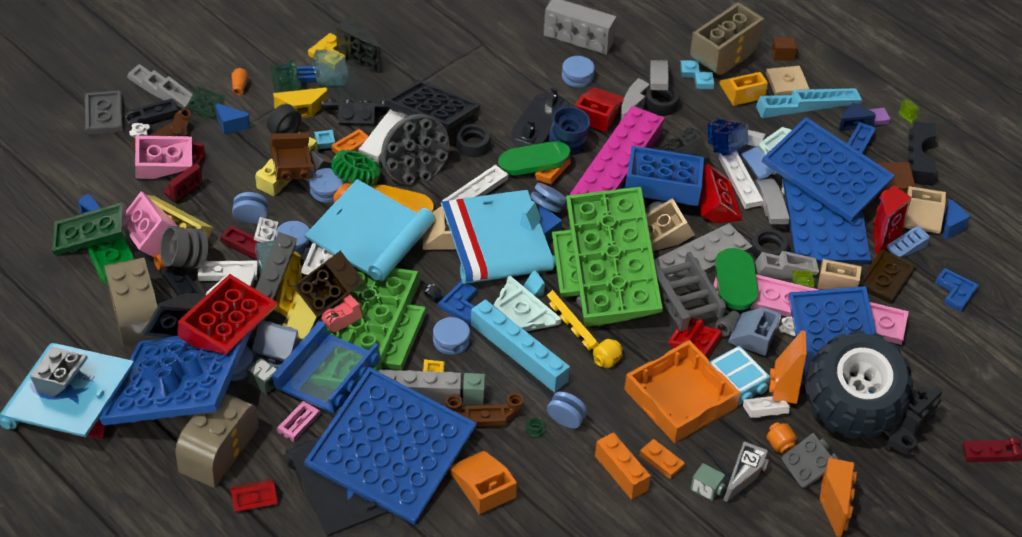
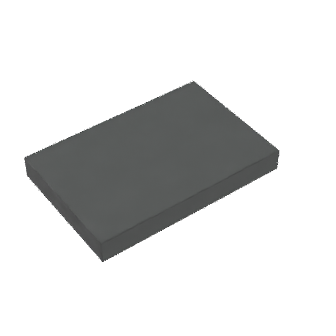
[85,91,123,135]

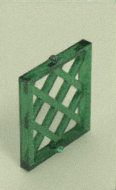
[186,86,224,119]

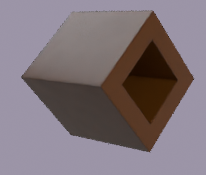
[771,37,798,61]

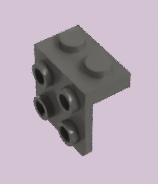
[782,433,840,488]

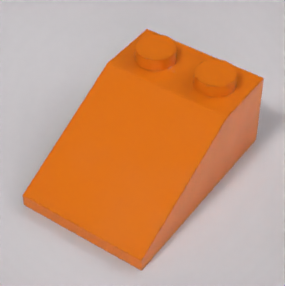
[769,331,806,404]

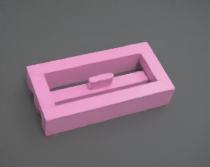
[277,401,320,442]

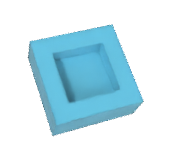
[680,60,699,77]
[694,72,714,89]
[315,130,335,149]

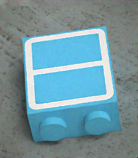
[710,345,770,406]

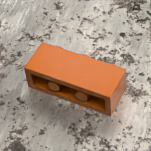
[595,432,651,500]

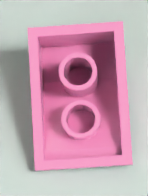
[135,136,192,179]
[126,191,178,257]

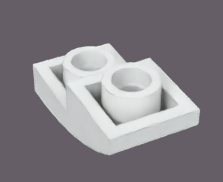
[254,217,278,245]

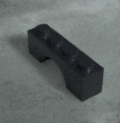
[908,121,936,186]

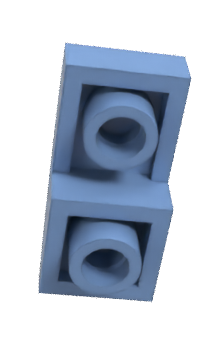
[741,147,775,180]

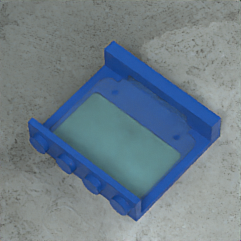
[272,321,381,414]

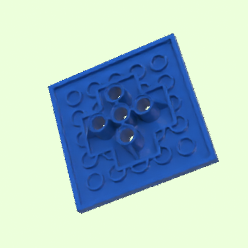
[100,332,251,425]

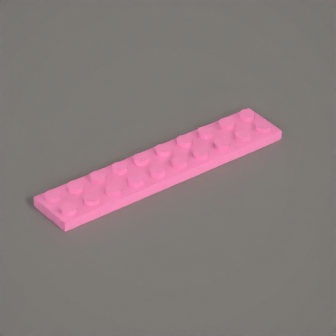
[714,274,909,345]

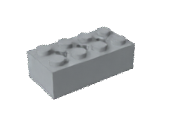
[544,0,616,54]

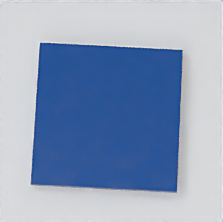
[304,367,477,525]

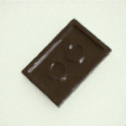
[858,249,916,304]

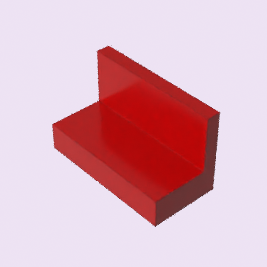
[230,479,277,512]

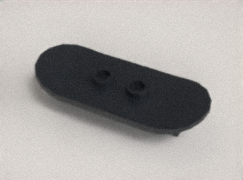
[511,87,569,147]

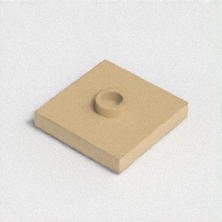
[766,66,809,96]

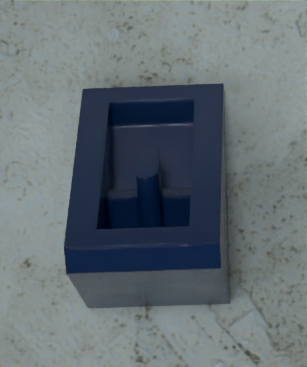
[838,103,876,131]

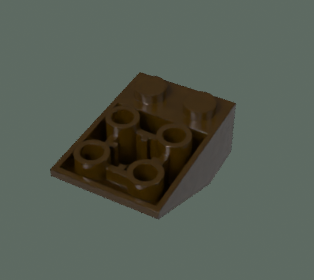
[293,250,364,317]

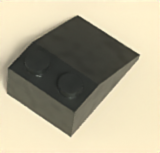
[142,293,204,337]

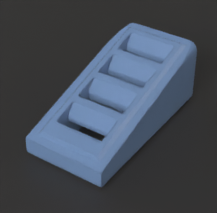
[886,226,930,258]

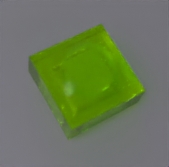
[899,99,920,124]
[792,270,814,288]

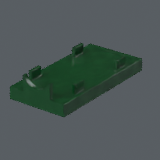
[52,202,131,256]

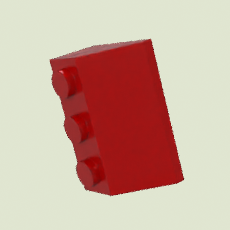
[699,164,742,223]
[872,186,912,254]

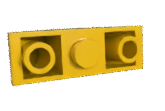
[273,88,327,118]

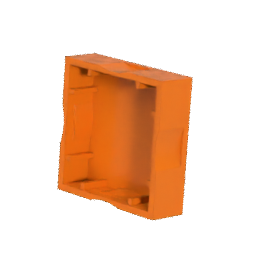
[624,340,741,443]

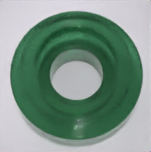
[525,417,546,437]

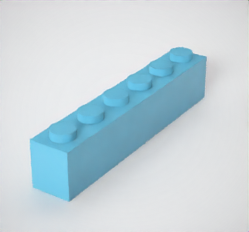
[471,299,570,392]

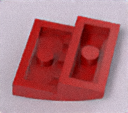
[668,318,723,358]

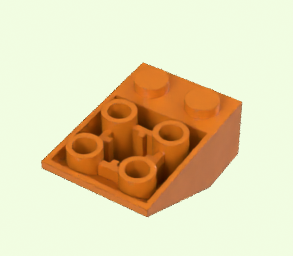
[449,451,517,515]
[820,458,857,537]

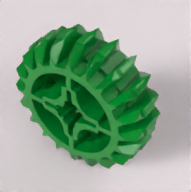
[331,149,381,187]

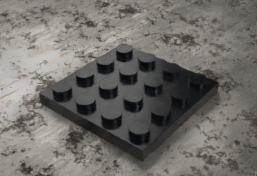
[385,80,481,131]

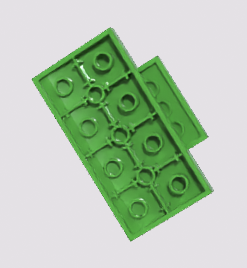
[552,187,662,327]
[307,265,427,391]

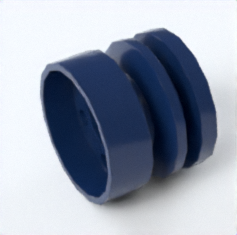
[549,106,590,155]

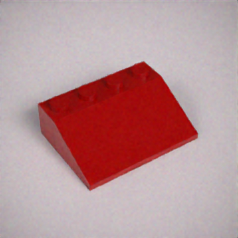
[178,274,278,354]

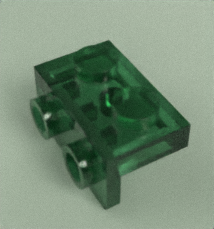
[270,60,302,93]

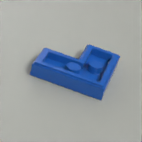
[935,268,979,312]
[438,281,477,326]

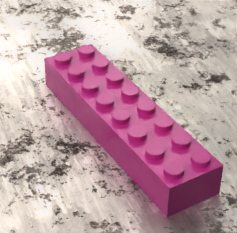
[570,106,664,195]

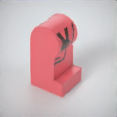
[322,294,362,332]

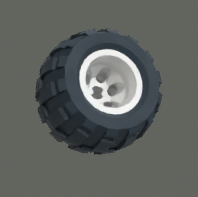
[805,331,913,439]

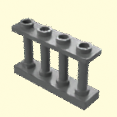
[654,252,726,331]

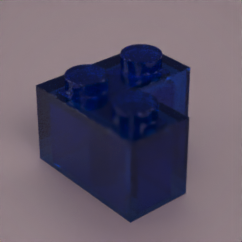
[708,118,748,156]

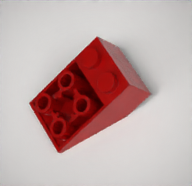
[575,87,624,132]

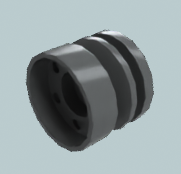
[160,226,208,269]

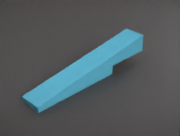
[756,88,862,118]

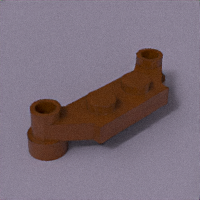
[131,108,191,151]
[446,393,524,427]

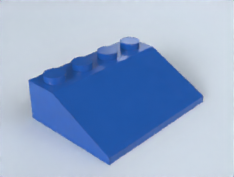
[625,146,704,206]

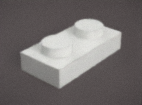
[743,396,789,418]

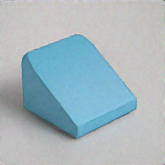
[520,201,541,230]
[523,271,545,298]

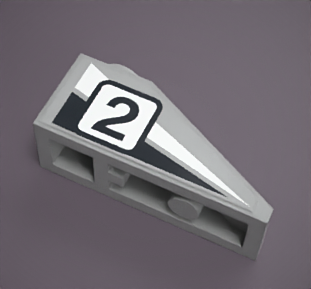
[723,442,769,502]

